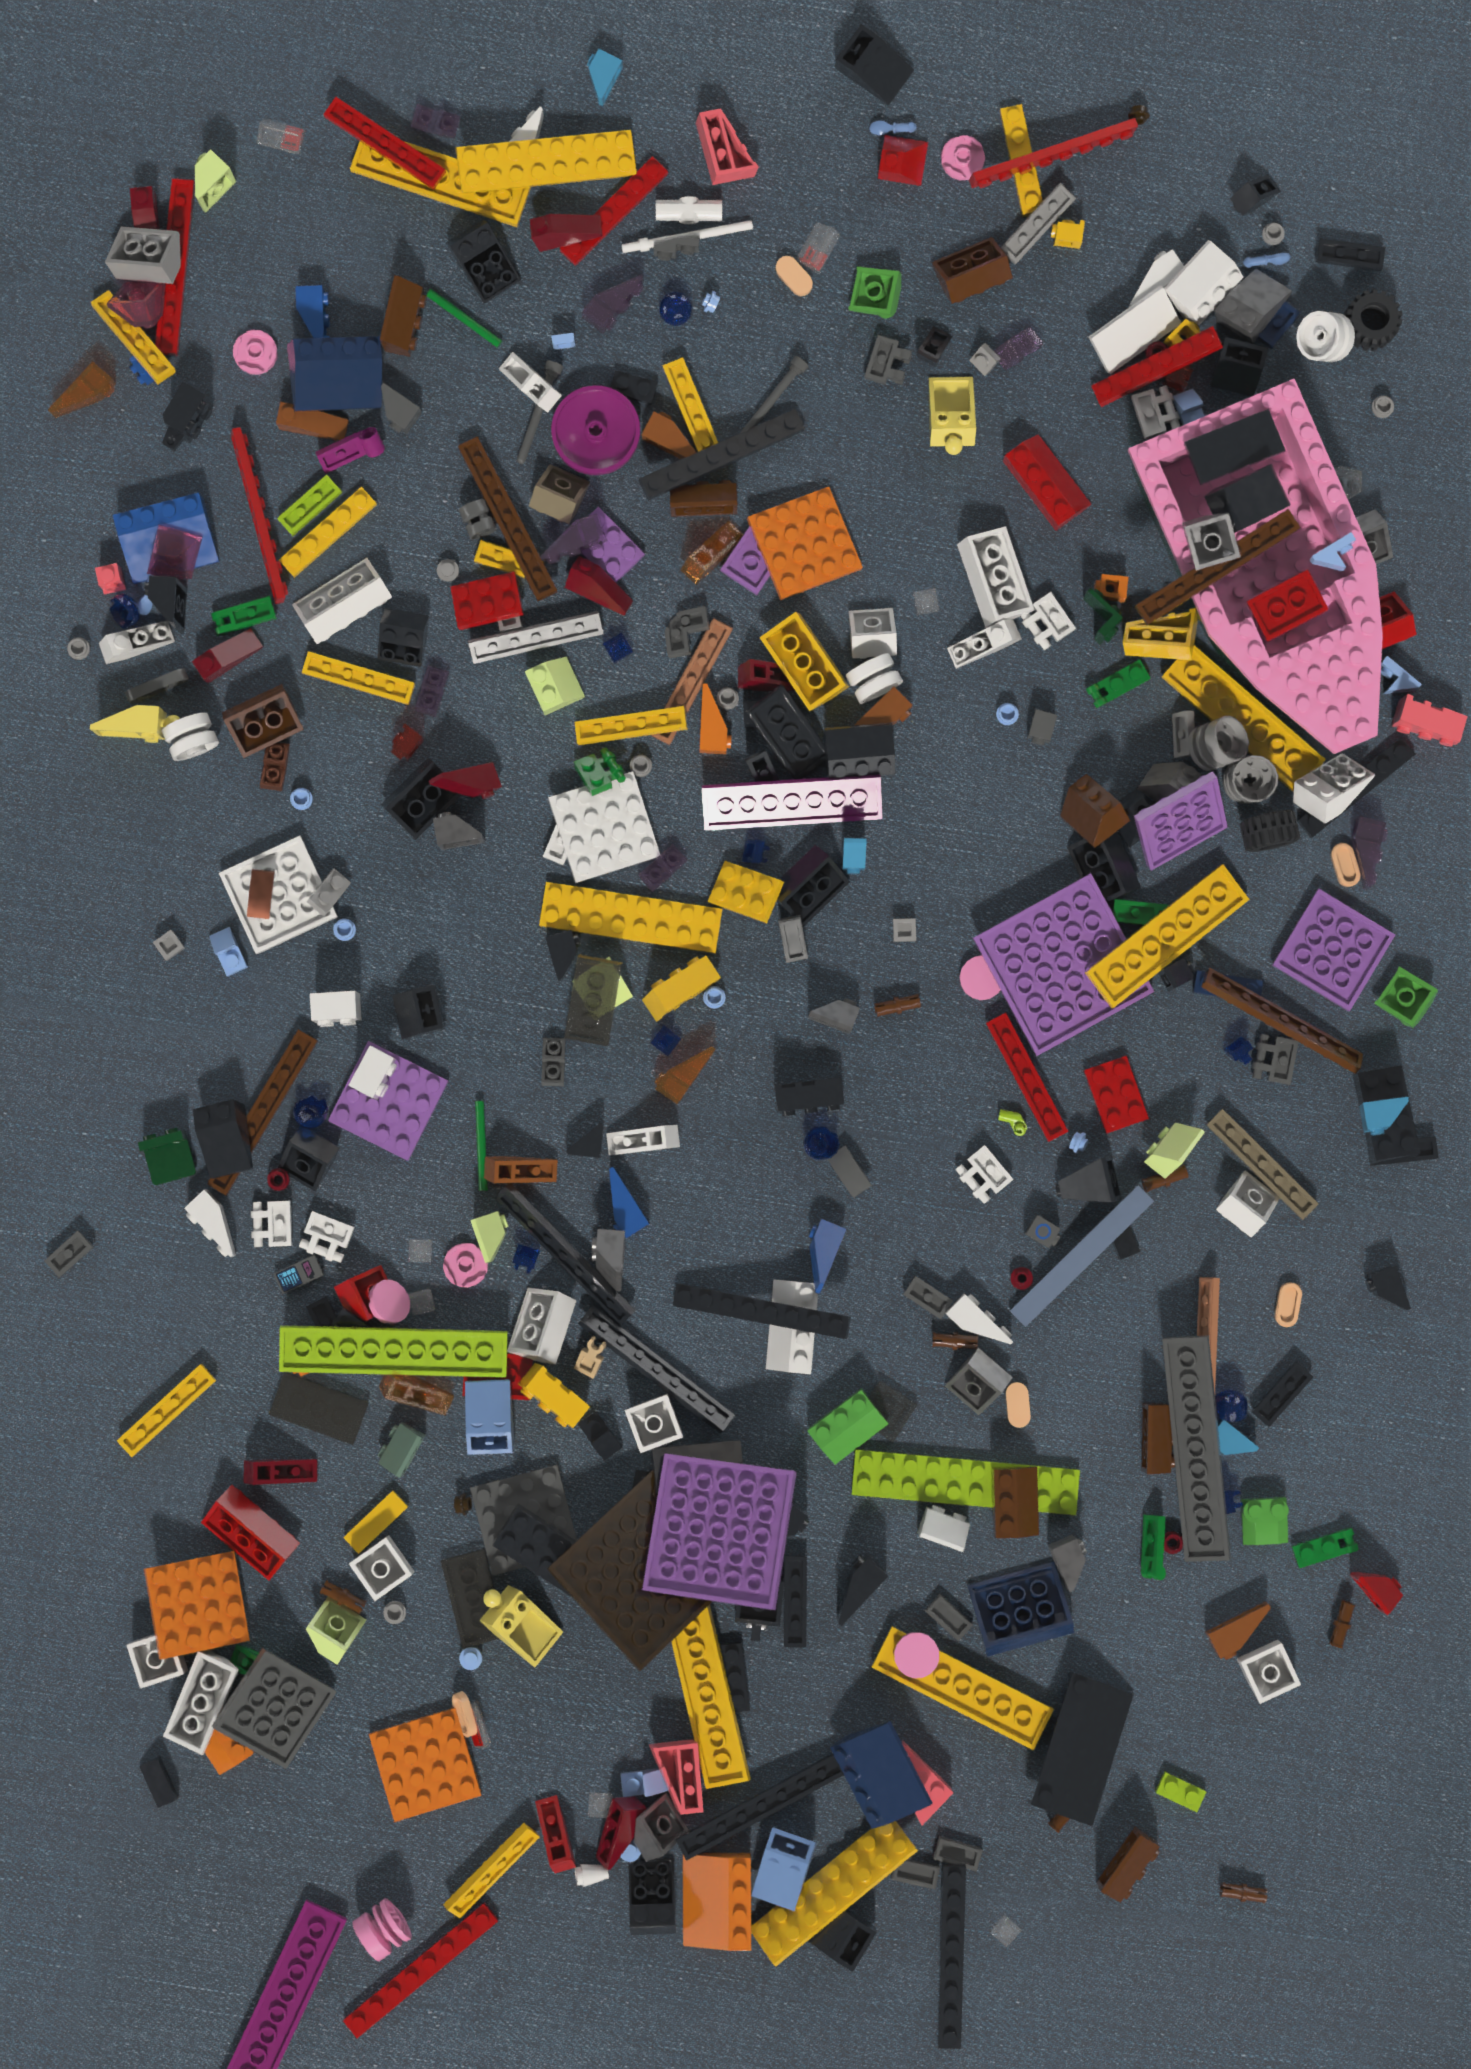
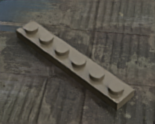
[1206,1109,1318,1220]

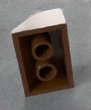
[931,237,1013,304]
[380,275,427,357]
[670,480,737,517]
[222,684,304,758]
[1060,774,1130,848]
[1141,1403,1175,1474]
[992,1467,1039,1539]
[1096,1827,1160,1903]

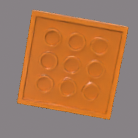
[747,487,863,600]
[144,1551,250,1660]
[369,1708,482,1822]

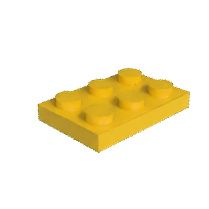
[708,861,784,924]

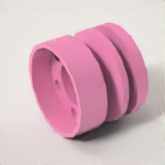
[352,1898,412,1962]

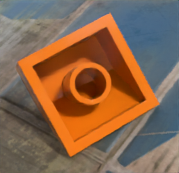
[205,1729,255,1775]

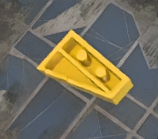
[1123,608,1198,660]
[642,956,721,1022]
[518,1363,590,1428]

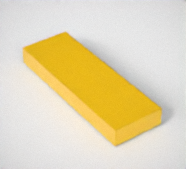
[474,540,544,578]
[343,1490,409,1554]

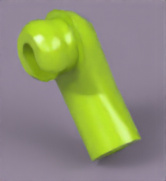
[998,1109,1027,1136]

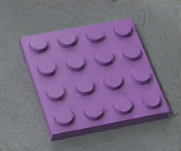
[1134,771,1228,871]
[1272,889,1395,1012]
[328,1041,449,1161]

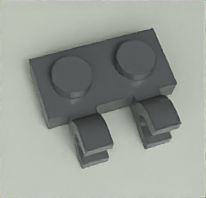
[864,335,912,385]

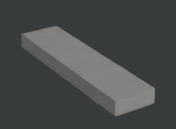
[1000,183,1076,265]

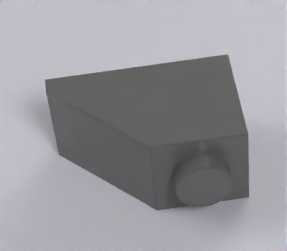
[381,383,422,434]

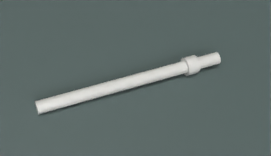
[621,220,753,253]

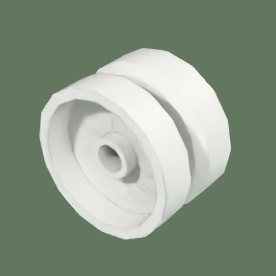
[1296,311,1355,362]
[846,653,903,704]
[162,713,219,761]

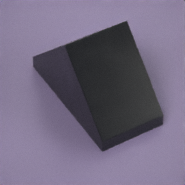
[566,1123,604,1158]

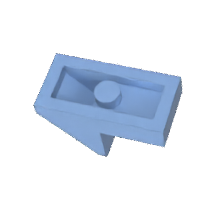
[1173,388,1204,425]
[1310,532,1356,571]
[1381,656,1422,694]
[209,927,248,976]
[620,1768,668,1797]

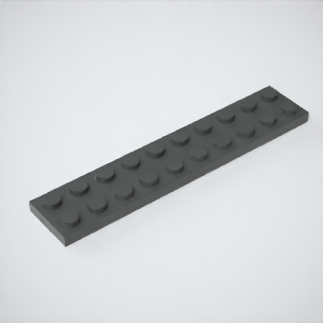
[1162,1335,1231,1562]

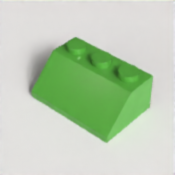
[807,1388,889,1465]

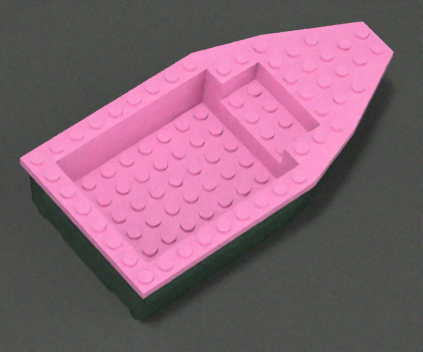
[1128,379,1383,754]

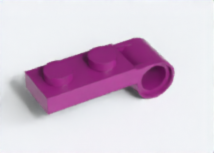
[315,427,385,474]

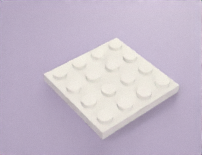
[548,771,661,883]
[219,836,338,954]

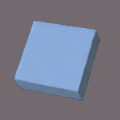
[551,333,575,350]

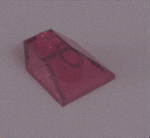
[107,281,165,328]
[147,525,202,579]

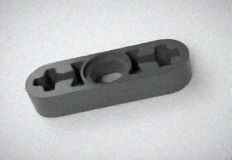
[125,668,189,704]

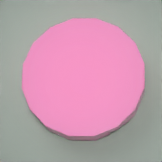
[941,135,985,181]
[233,330,278,375]
[959,956,1000,1000]
[443,1243,488,1288]
[368,1280,410,1325]
[894,1632,939,1678]

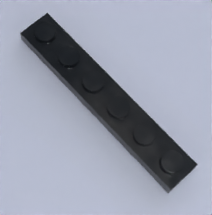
[1297,737,1416,838]

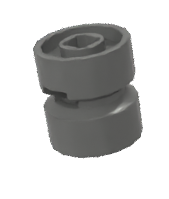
[458,499,496,540]

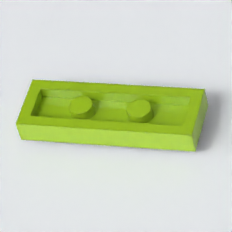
[277,475,342,536]

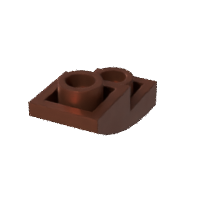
[260,742,290,791]
[247,869,275,919]

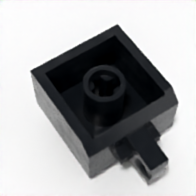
[162,382,213,451]
[735,1578,785,1641]

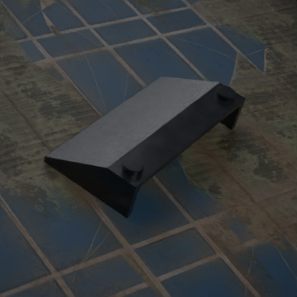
[1027,1672,1134,1826]

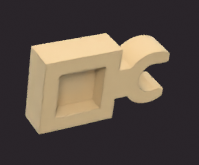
[574,1336,606,1379]

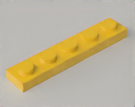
[1000,104,1043,217]
[91,290,176,384]
[663,357,718,452]
[279,487,377,578]
[302,651,415,705]
[575,706,688,745]
[117,1364,217,1457]
[443,1823,540,1918]

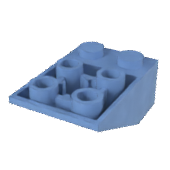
[465,1379,515,1455]
[751,1827,816,1911]

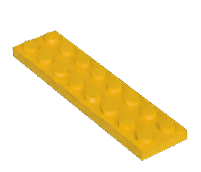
[456,130,637,194]
[350,141,531,227]
[1162,645,1326,792]
[1085,864,1249,1008]
[539,882,722,954]
[671,1605,751,1789]
[871,1626,1054,1750]
[751,1821,918,1966]

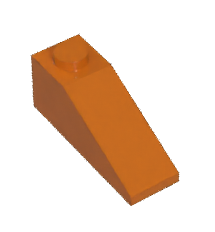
[700,683,732,754]

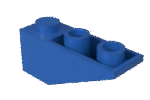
[295,285,330,338]

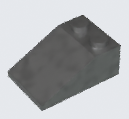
[1215,269,1292,344]

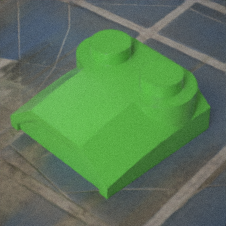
[848,267,901,319]
[1374,966,1438,1028]
[1240,1497,1289,1545]

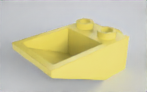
[929,377,976,455]
[90,705,180,743]
[480,1585,563,1667]

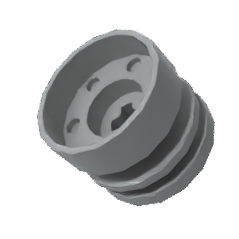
[1188,716,1249,771]
[1223,755,1278,804]

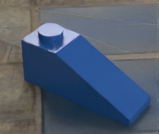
[609,1167,649,1238]
[809,1219,846,1294]

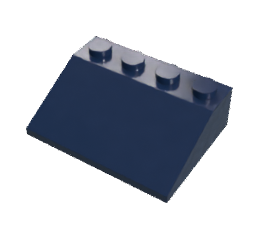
[287,336,382,411]
[967,1561,1074,1657]
[830,1721,933,1829]

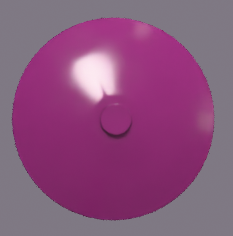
[551,385,640,475]

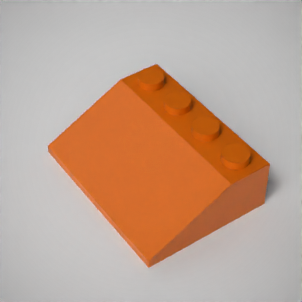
[683,1853,751,1951]

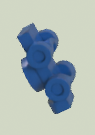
[129,356,154,386]

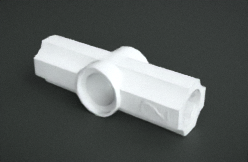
[656,196,722,224]

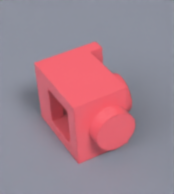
[95,563,126,594]

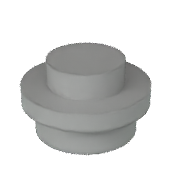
[1262,223,1284,245]
[1371,396,1394,418]
[437,559,459,582]
[67,637,90,660]
[717,687,739,710]
[630,755,652,777]
[383,1601,406,1624]

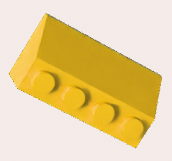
[760,612,850,711]

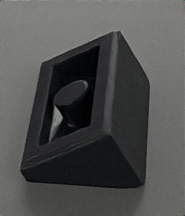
[1103,1217,1140,1260]
[139,1757,179,1808]

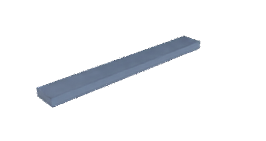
[1010,1185,1154,1327]

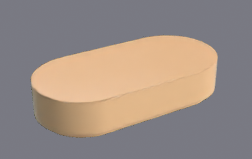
[776,256,813,296]
[1330,843,1361,887]
[1274,1282,1302,1327]
[1005,1382,1031,1428]
[452,1691,477,1738]

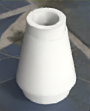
[575,1864,609,1887]

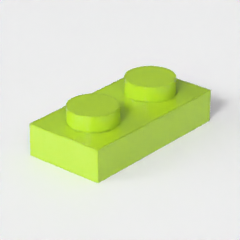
[1155,1771,1206,1812]

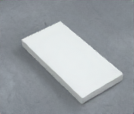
[1089,286,1181,374]

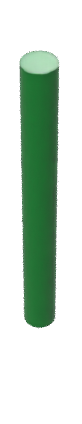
[427,289,502,348]
[475,1101,488,1191]

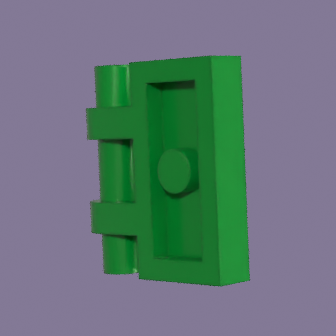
[573,747,626,796]

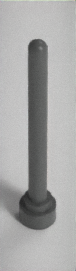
[739,355,809,434]
[517,360,563,464]

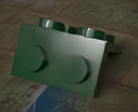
[1083,588,1123,645]
[138,1128,196,1185]

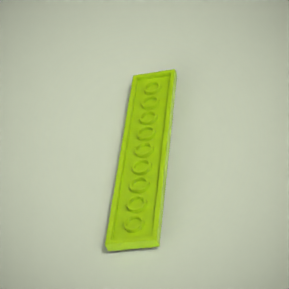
[279,1325,508,1377]
[851,1449,1080,1515]

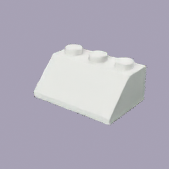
[1164,240,1243,325]
[507,1288,576,1364]

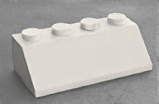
[957,526,1034,628]
[292,558,392,644]
[766,1279,818,1374]
[163,1650,239,1755]

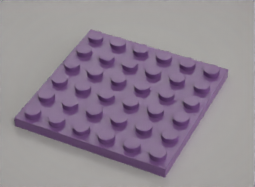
[973,874,1154,1056]
[642,1454,797,1610]

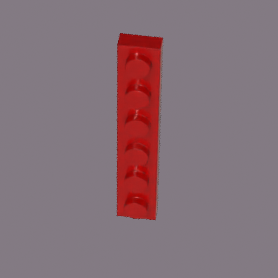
[323,97,446,190]
[559,156,668,266]
[1091,326,1223,407]
[985,1013,1068,1142]

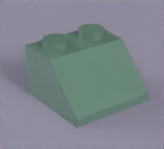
[378,1422,426,1478]

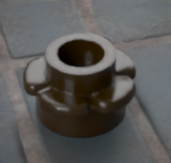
[1128,105,1150,125]
[454,1493,472,1516]

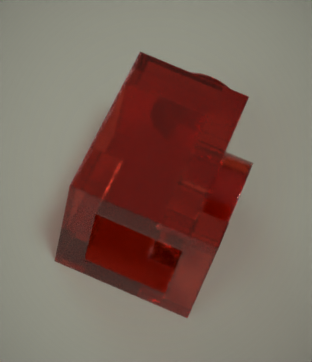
[1163,364,1193,392]
[390,723,424,760]

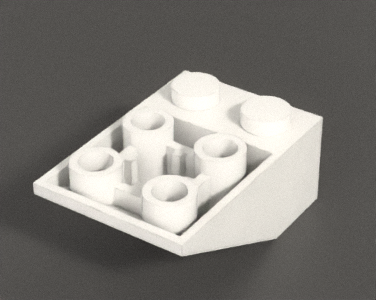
[1293,753,1375,823]

